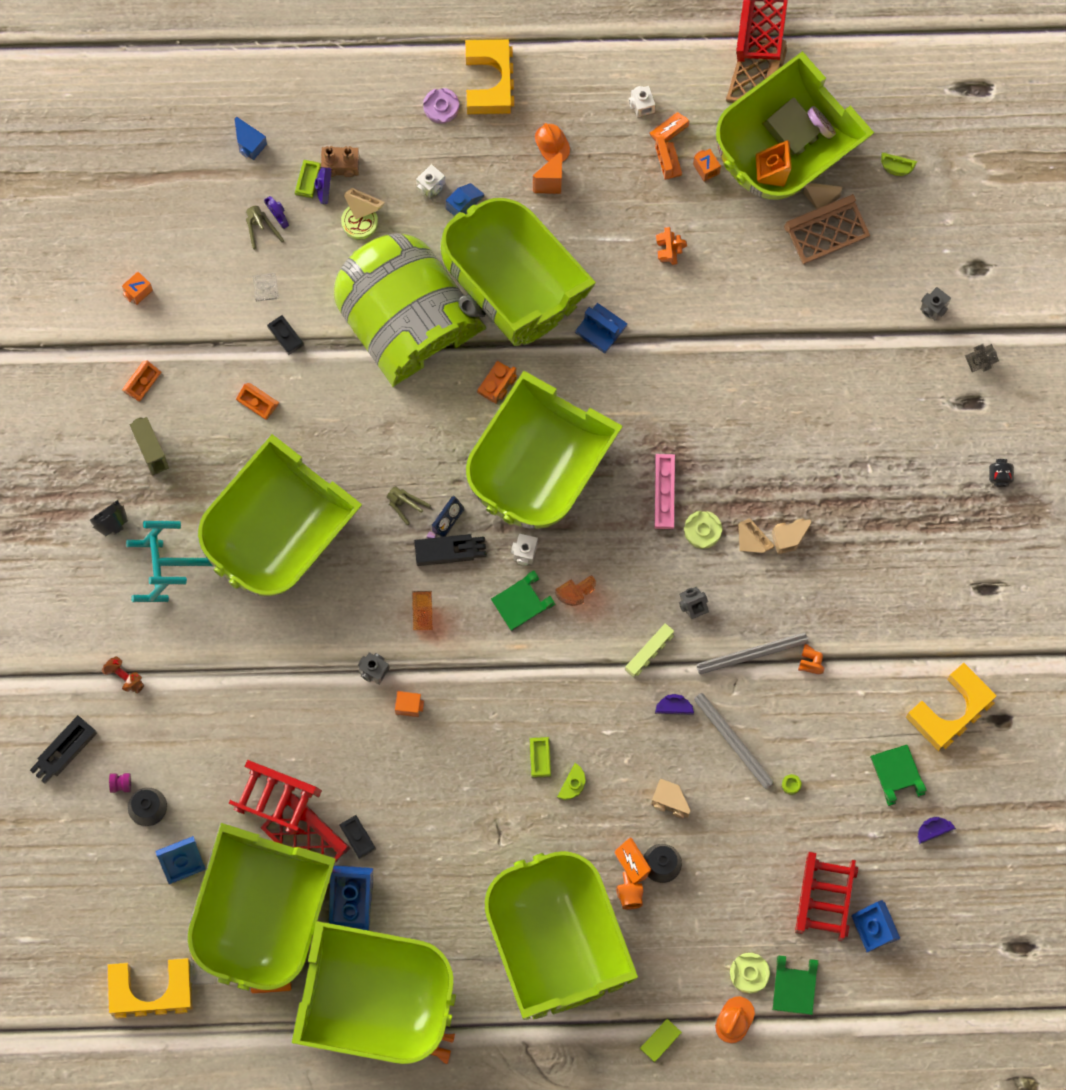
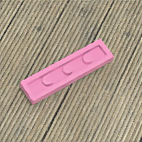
[654,454,675,529]

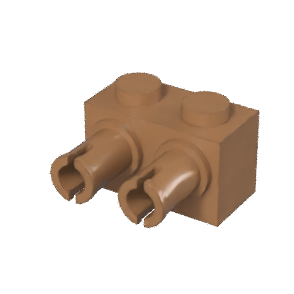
[321,146,359,177]

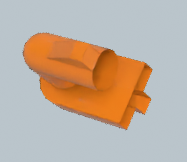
[798,644,825,674]
[431,1033,455,1064]

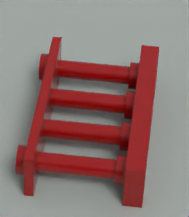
[229,760,322,835]
[795,852,858,942]

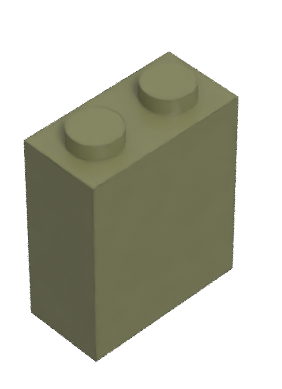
[762,97,820,157]
[129,417,169,476]

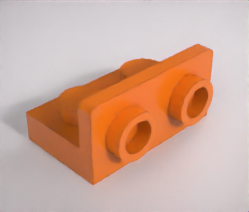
[655,136,682,180]
[477,361,517,404]

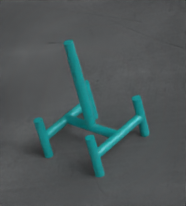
[126,521,213,602]

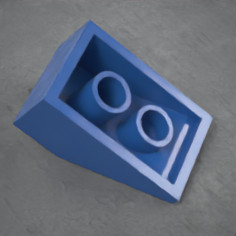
[329,866,373,931]

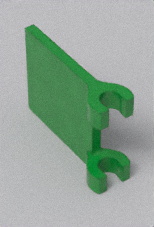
[491,571,556,631]
[870,745,927,806]
[772,955,818,1015]

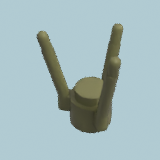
[246,206,284,249]
[387,486,431,525]

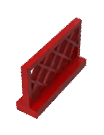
[736,0,788,62]
[260,793,351,864]

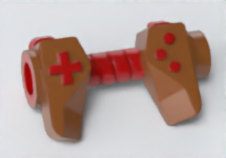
[102,656,144,694]

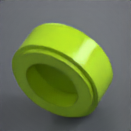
[781,774,802,795]

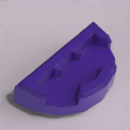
[314,168,332,204]
[264,196,289,229]
[655,694,694,715]
[917,817,956,845]

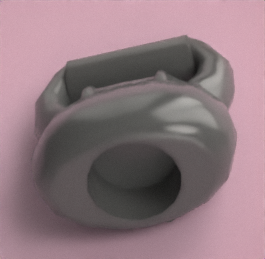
[458,294,486,317]

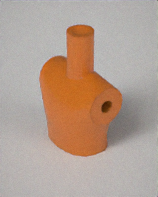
[616,871,643,910]

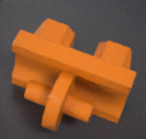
[656,227,687,265]

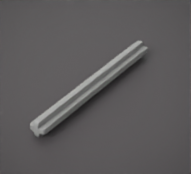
[697,633,808,674]
[694,693,774,789]

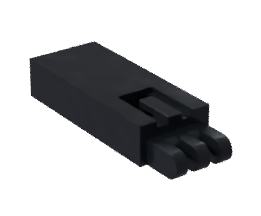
[414,534,487,566]
[30,715,97,784]

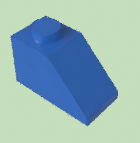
[234,117,267,160]
[446,183,485,216]

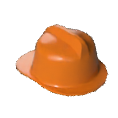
[535,123,570,162]
[715,996,755,1043]

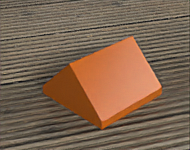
[756,140,791,187]
[533,152,562,194]

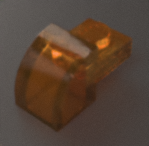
[555,575,596,606]
[412,591,433,630]

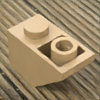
[772,518,811,555]
[651,778,691,819]

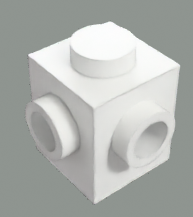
[629,86,655,117]
[416,164,445,198]
[511,534,538,566]

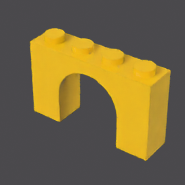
[465,39,514,115]
[906,662,997,751]
[107,958,192,1019]

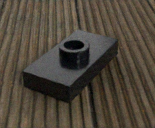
[267,315,304,355]
[339,815,376,859]

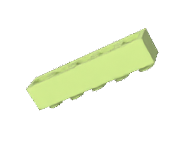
[625,623,674,677]

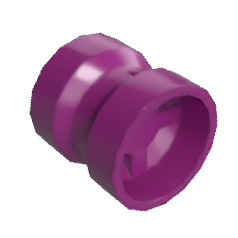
[109,773,131,793]

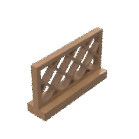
[726,38,788,103]
[784,194,870,264]

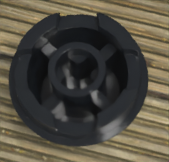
[90,500,128,537]
[128,788,167,826]
[644,844,682,883]

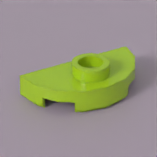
[881,152,918,176]
[557,763,586,800]

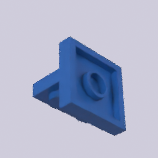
[575,303,627,354]
[155,836,206,884]
[851,900,901,952]

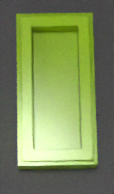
[295,160,321,199]
[529,737,551,778]
[640,1019,682,1063]

